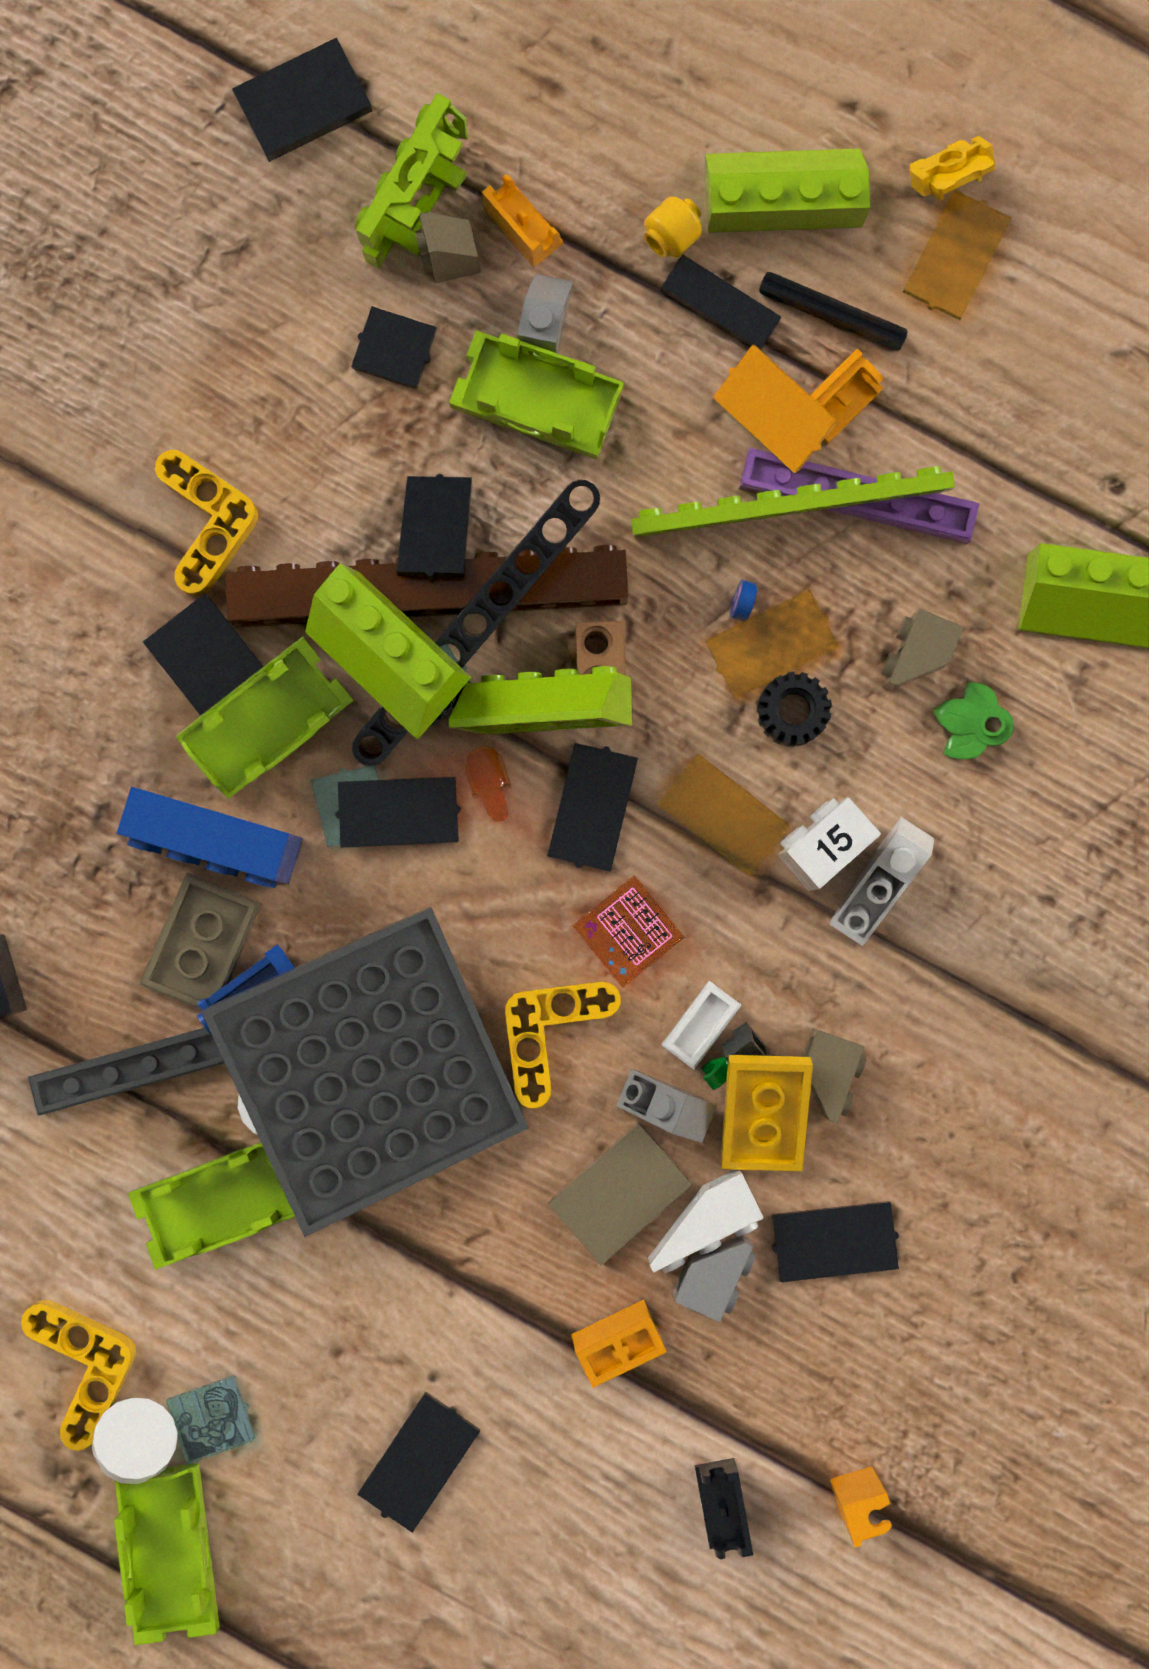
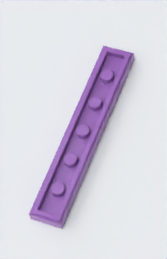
[739,448,979,544]

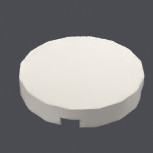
[92,1398,177,1484]

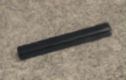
[759,272,908,351]

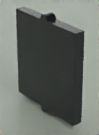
[351,306,437,390]

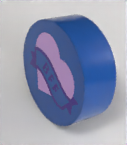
[730,579,757,622]

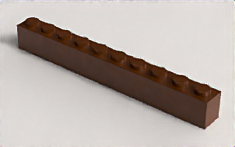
[225,545,629,628]

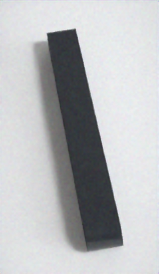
[352,479,600,766]

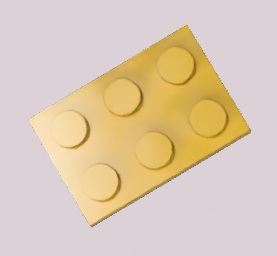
[720,1055,813,1171]

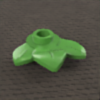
[934,682,1014,759]

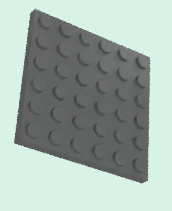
[201,907,529,1237]

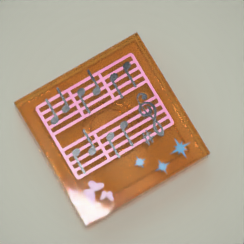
[572,875,685,988]

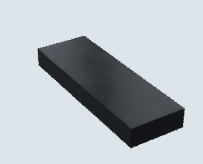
[661,254,781,350]

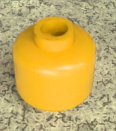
[644,196,702,258]

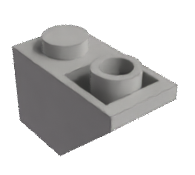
[616,1069,717,1143]
[672,1236,755,1322]

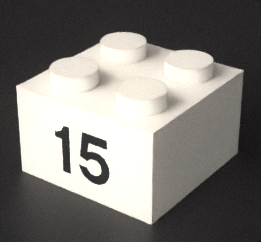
[777,797,881,891]

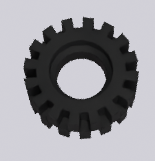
[756,672,832,747]

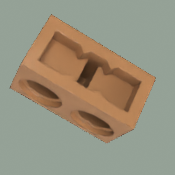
[568,621,626,675]

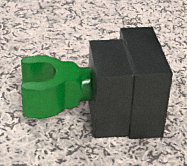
[701,1022,770,1090]

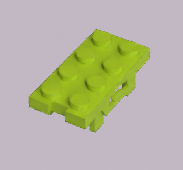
[355,93,469,269]
[449,330,624,460]
[176,636,354,799]
[128,1142,295,1270]
[114,1462,220,1646]

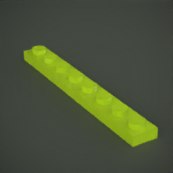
[631,466,955,538]

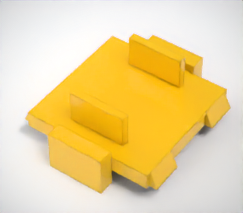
[909,135,996,201]

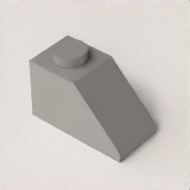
[517,274,573,354]

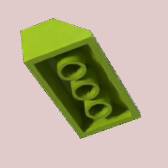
[705,148,871,233]
[1018,543,1149,649]
[305,563,471,739]
[449,666,632,735]

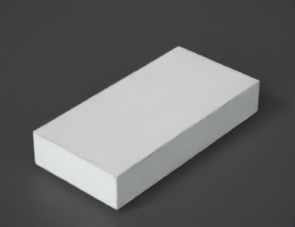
[661,981,741,1069]

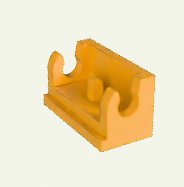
[482,174,563,268]
[811,349,884,445]
[572,1299,667,1388]
[830,1466,892,1548]

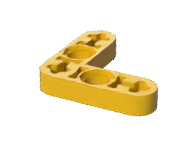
[155,450,258,597]
[505,981,621,1109]
[21,1300,136,1451]

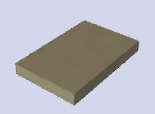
[139,873,262,1010]
[548,1122,692,1266]

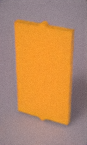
[713,345,838,473]

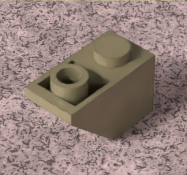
[415,212,481,284]
[881,609,964,690]
[802,1028,867,1124]

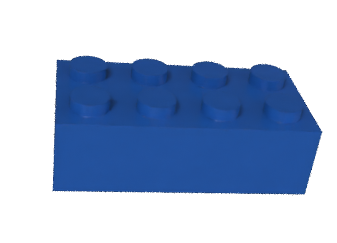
[116,786,303,888]

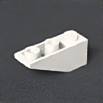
[829,817,934,946]
[648,1170,764,1273]

